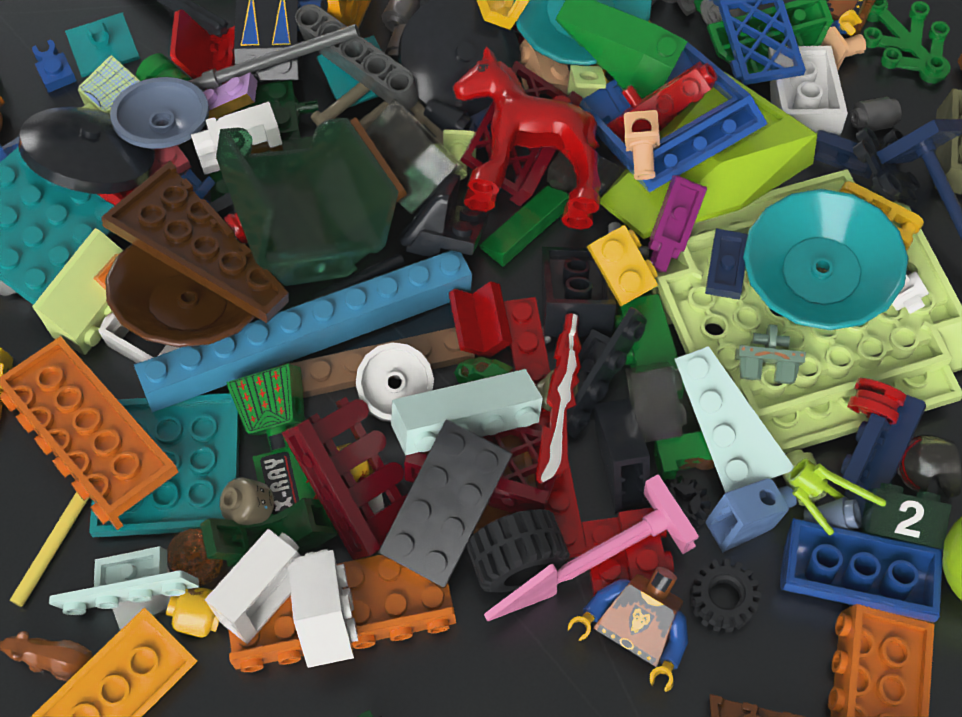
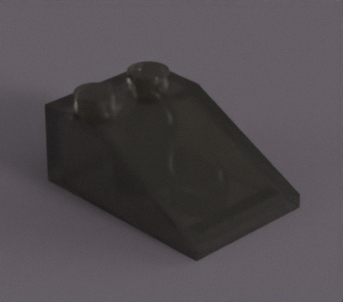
[365,99,464,214]

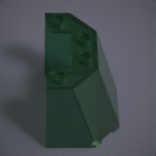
[216,118,398,286]

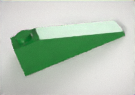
[555,0,688,99]

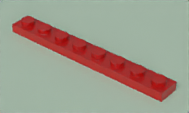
[504,297,587,558]

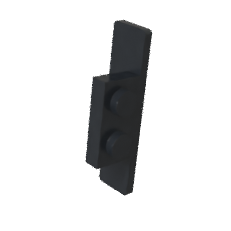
[567,307,647,438]

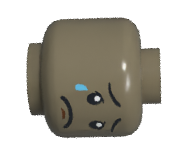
[220,477,274,525]

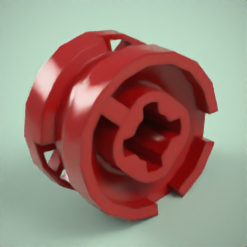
[847,378,907,425]

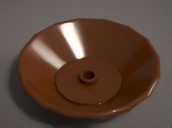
[105,243,263,347]

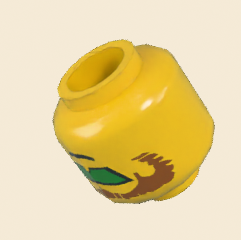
[166,587,219,638]

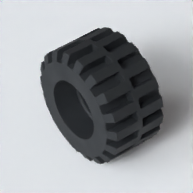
[467,509,570,592]

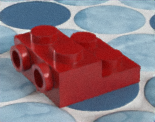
[582,507,674,595]

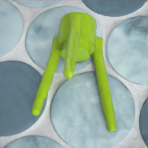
[788,458,886,535]

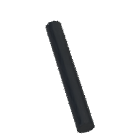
[310,253,405,300]

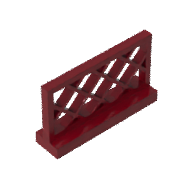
[459,61,583,206]
[404,427,568,513]

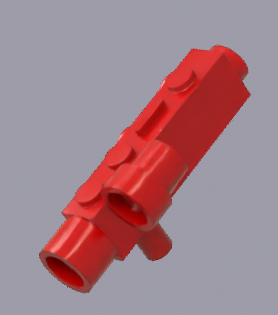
[606,62,717,143]

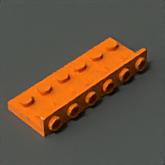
[0,336,179,530]
[228,555,456,672]
[828,604,935,717]

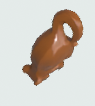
[0,631,93,681]

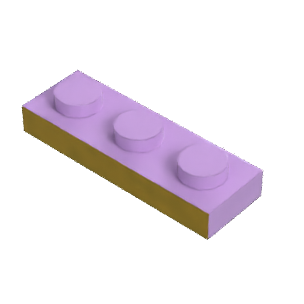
[203,73,258,119]

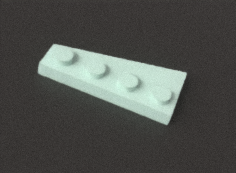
[675,346,794,493]

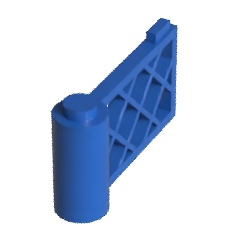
[709,0,806,85]

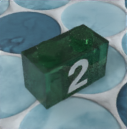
[860,483,952,549]

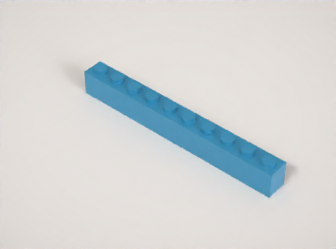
[134,250,472,413]

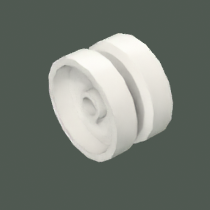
[355,342,434,423]

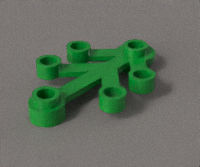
[863,0,951,84]

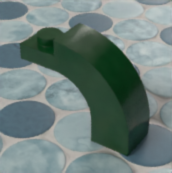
[200,498,338,567]

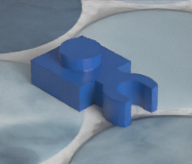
[32,39,77,93]

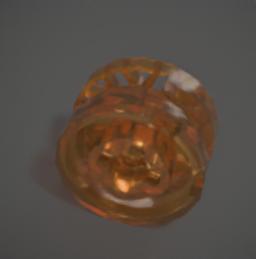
[167,529,223,586]

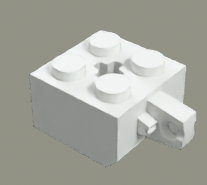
[288,549,358,668]

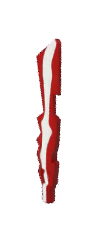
[536,313,582,483]

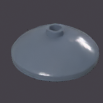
[110,77,209,149]

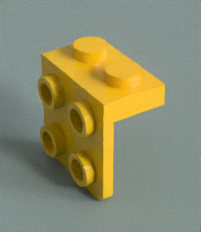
[587,225,658,306]

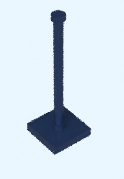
[876,119,962,241]

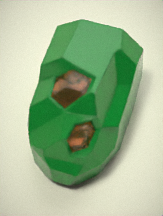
[454,357,513,384]

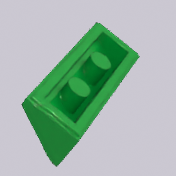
[480,186,569,267]

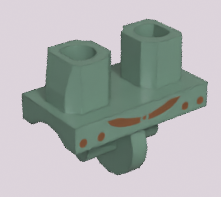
[735,324,806,384]

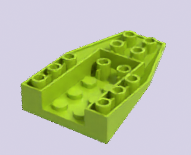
[600,72,817,239]

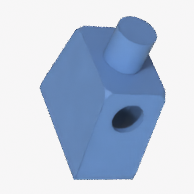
[705,478,797,553]

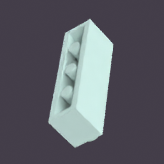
[391,369,543,455]

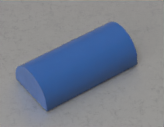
[780,518,942,623]

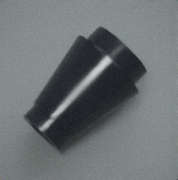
[423,99,473,132]

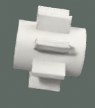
[892,271,929,314]

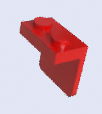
[170,9,235,90]

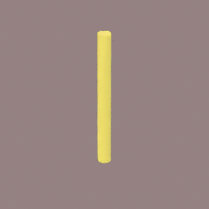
[10,492,90,607]

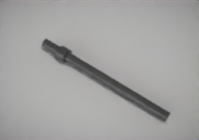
[188,24,360,90]

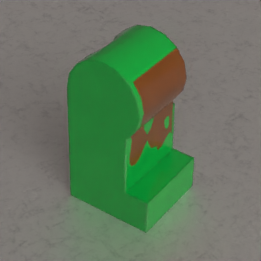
[652,431,715,482]

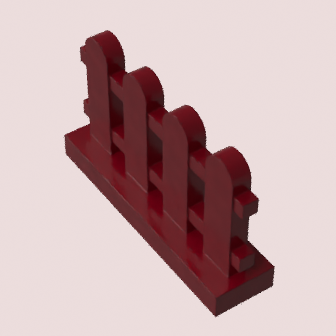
[282,397,408,560]

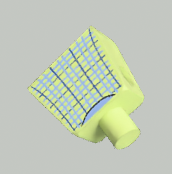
[78,55,140,113]

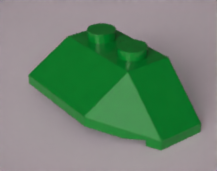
[707,0,834,74]

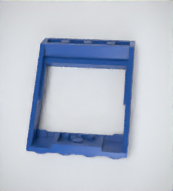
[579,42,768,193]

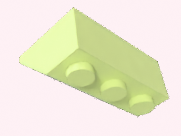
[32,228,123,355]

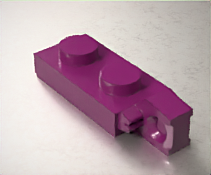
[648,175,707,272]

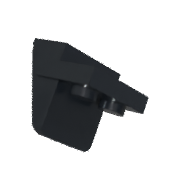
[399,174,489,257]

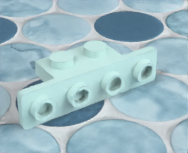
[49,546,199,615]

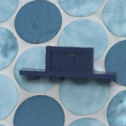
[841,395,926,534]

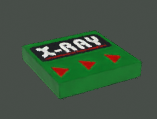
[253,447,318,516]

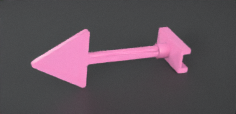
[484,474,699,621]

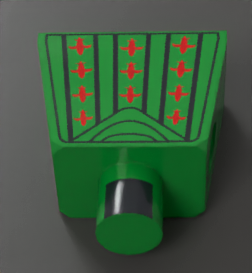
[227,364,305,452]

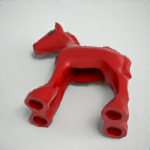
[453,47,601,230]

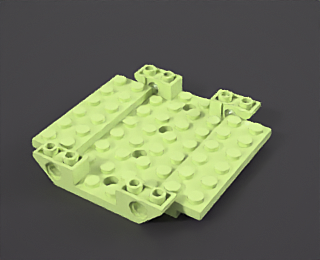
[651,169,962,454]

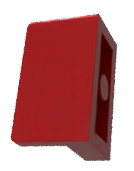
[449,281,513,358]

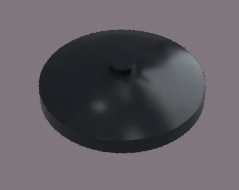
[398,0,521,117]
[19,107,155,194]

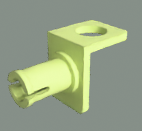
[567,65,606,99]
[443,130,477,180]

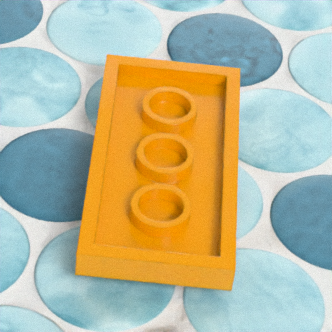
[31,607,197,717]

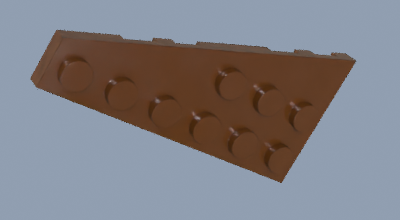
[101,161,289,323]

